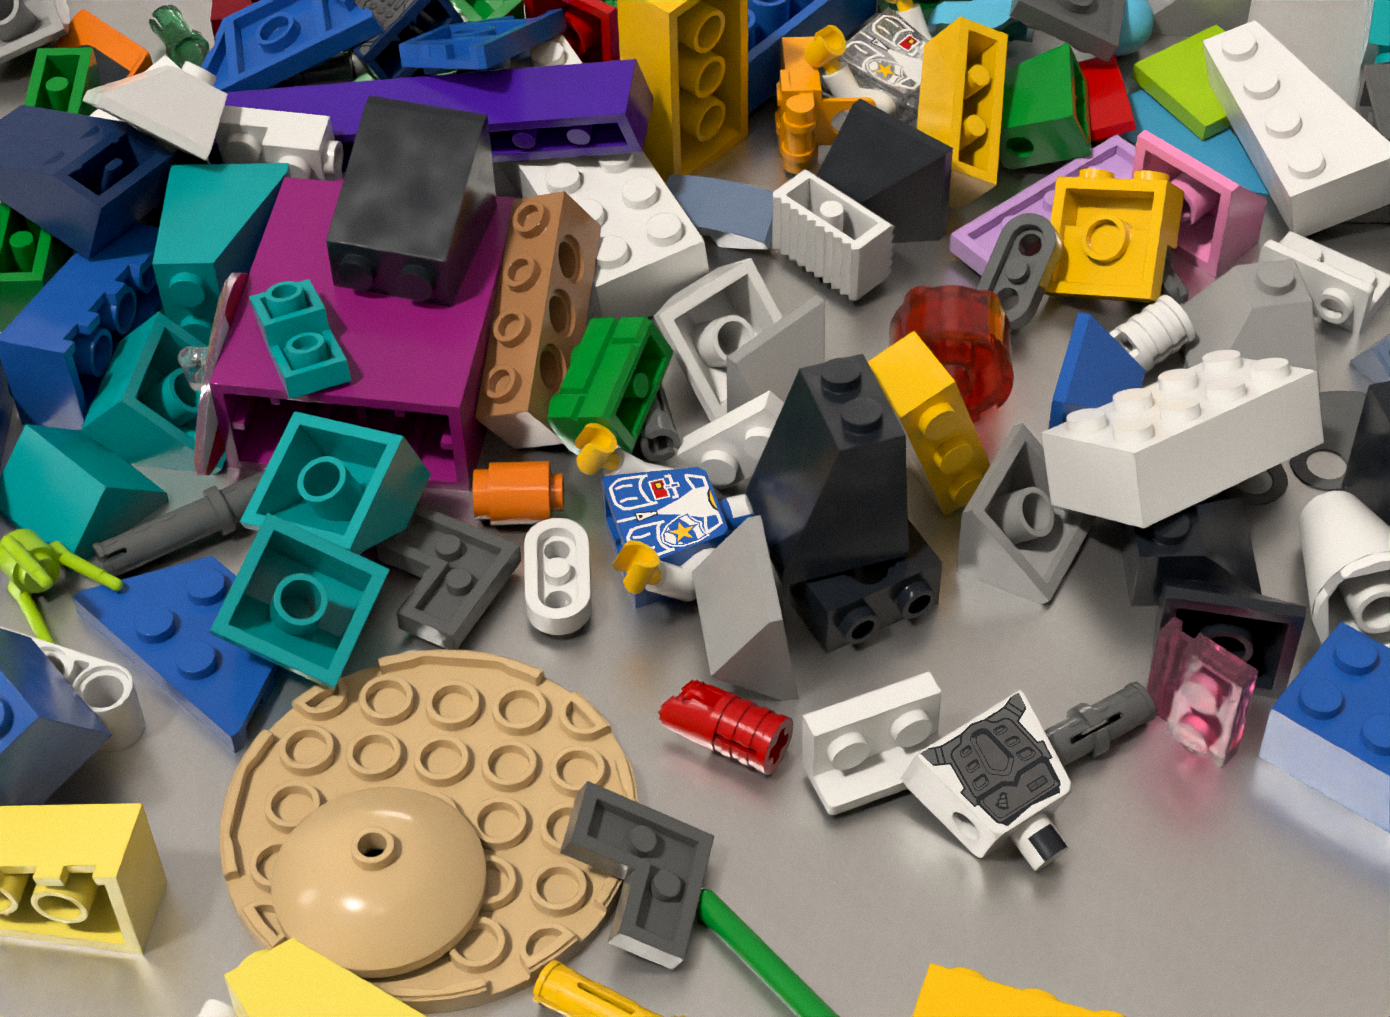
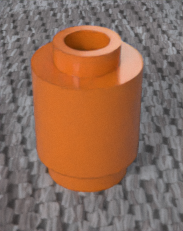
[473,461,565,526]

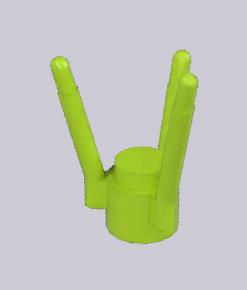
[0,528,123,645]

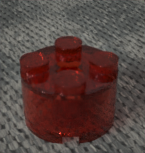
[889,285,1014,423]

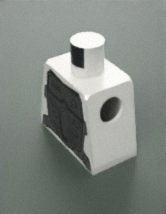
[901,690,1072,872]

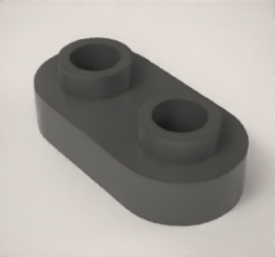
[975,213,1062,331]

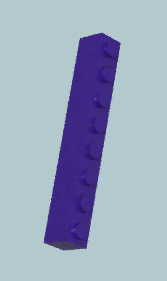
[207,59,653,173]

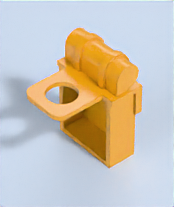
[775,37,876,174]

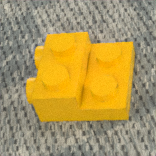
[1044,168,1184,303]

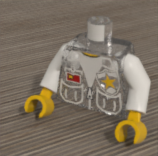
[804,0,932,124]

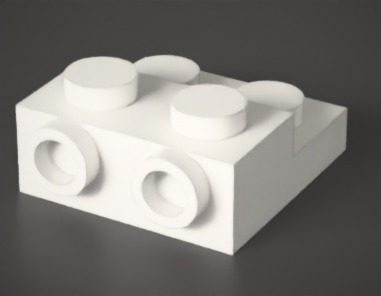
[215,105,343,181]

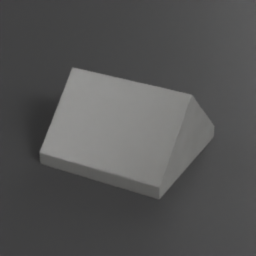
[956,423,1097,604]
[692,515,799,701]

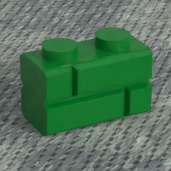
[546,316,674,455]

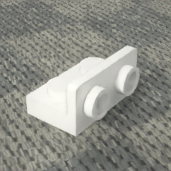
[1258,231,1390,335]
[801,671,942,815]

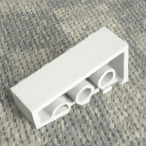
[1203,20,1390,237]

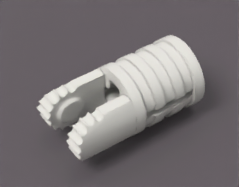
[1109,295,1196,373]

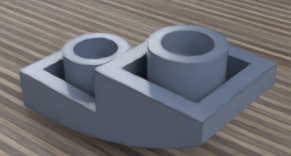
[666,174,773,249]

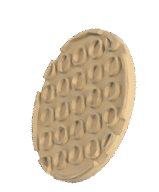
[219,649,638,1014]

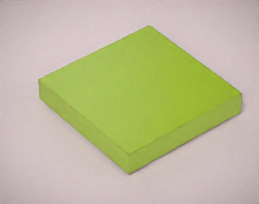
[1131,24,1232,141]

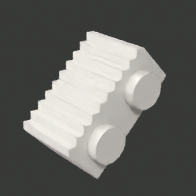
[772,170,895,300]

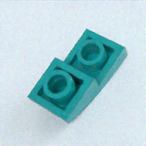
[249,279,352,399]

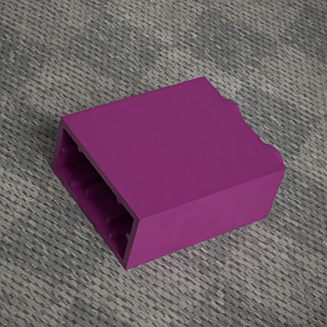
[209,177,518,492]

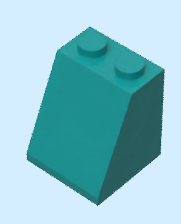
[152,163,292,349]

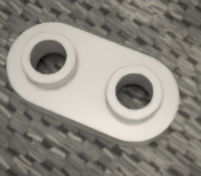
[524,518,592,635]

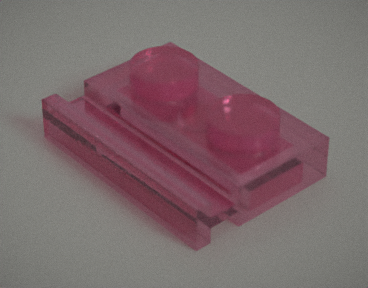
[1146,616,1258,769]

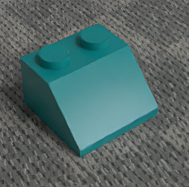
[80,312,226,474]
[240,411,431,554]
[209,513,390,690]

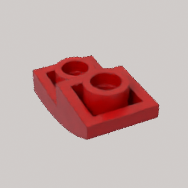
[1078,53,1136,145]

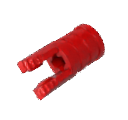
[657,680,794,775]

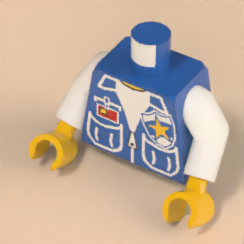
[574,423,752,609]

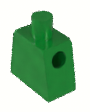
[999,43,1092,169]

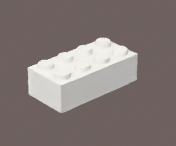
[1041,350,1324,528]

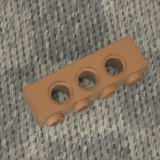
[475,191,602,449]

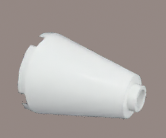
[1299,491,1390,648]

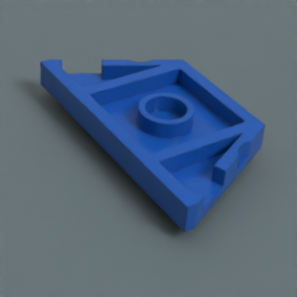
[201,0,384,92]
[398,9,567,75]
[72,555,282,753]

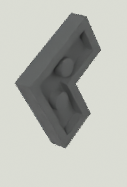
[376,504,521,650]
[560,781,714,970]

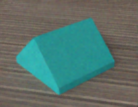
[0,424,169,573]

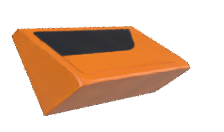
[52,9,153,85]

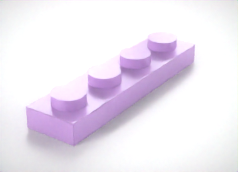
[949,134,1136,276]

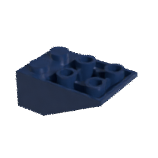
[0,105,174,260]

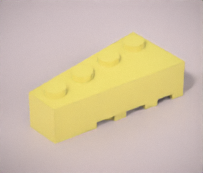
[0,803,167,955]

